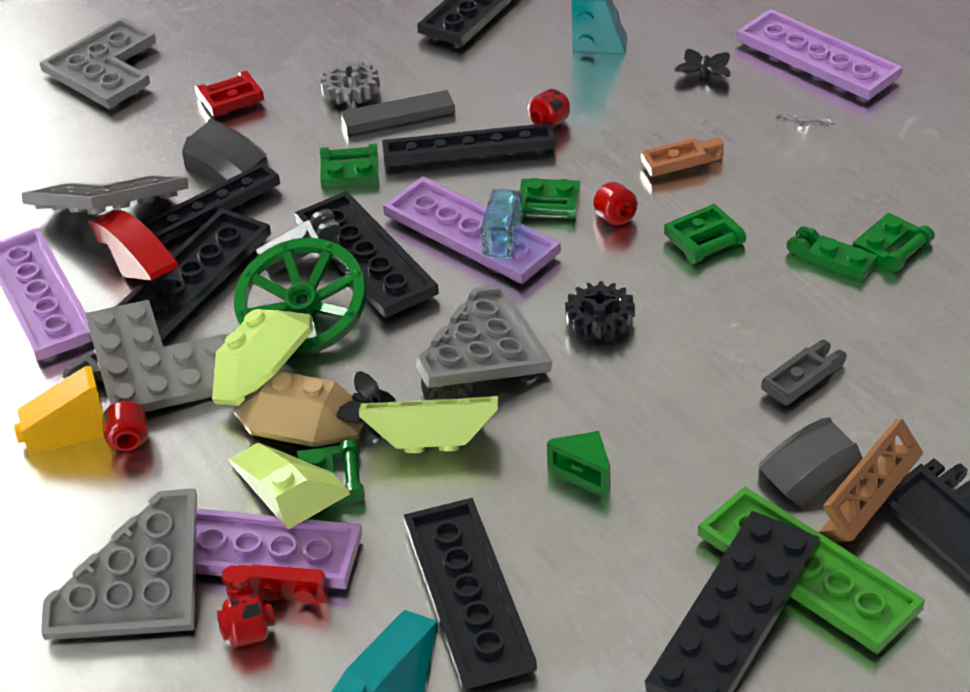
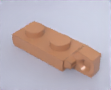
[641,137,724,177]

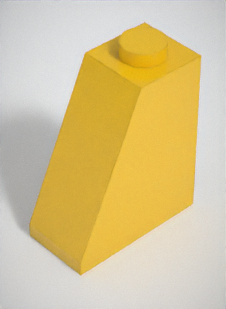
[14,365,104,455]

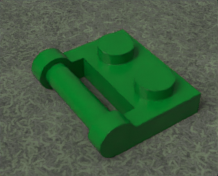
[320,143,379,189]
[516,178,580,219]
[664,203,746,264]
[852,213,935,272]
[297,439,365,507]

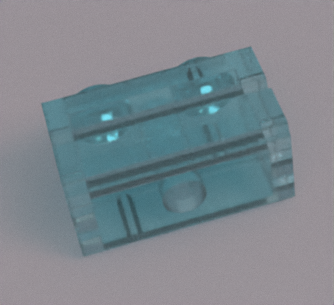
[481,189,523,258]

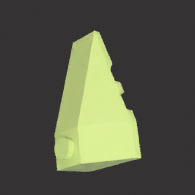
[229,442,350,530]

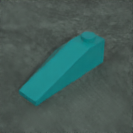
[331,609,438,692]

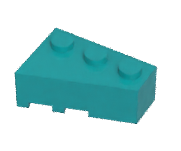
[571,0,628,54]

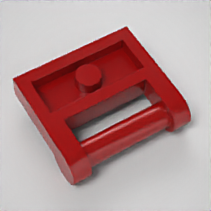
[195,70,264,117]

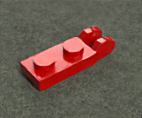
[221,564,329,604]

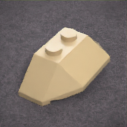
[234,371,365,447]

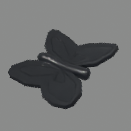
[675,49,731,77]
[336,371,396,438]

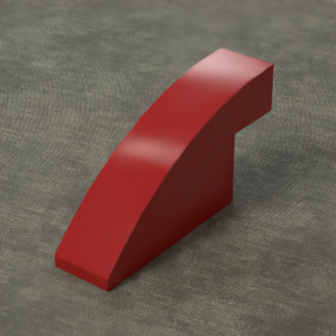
[88,209,179,280]

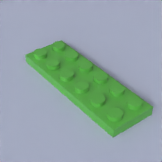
[698,486,925,654]

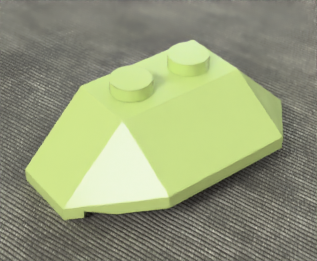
[212,309,313,406]
[359,396,498,453]

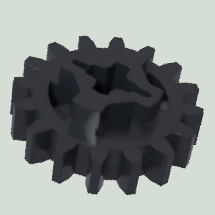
[565,281,635,339]

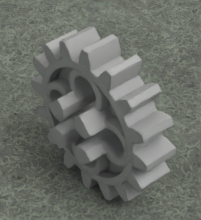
[320,60,380,105]

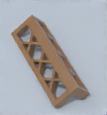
[819,419,923,543]

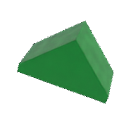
[547,431,611,494]

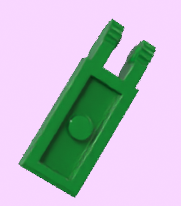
[786,226,878,282]

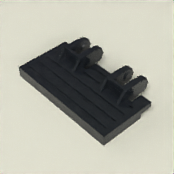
[882,458,970,582]

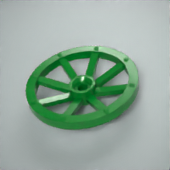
[234,237,367,356]

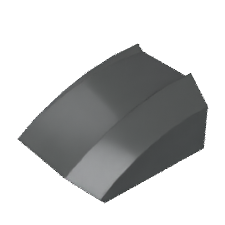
[182,118,267,183]
[759,417,863,508]

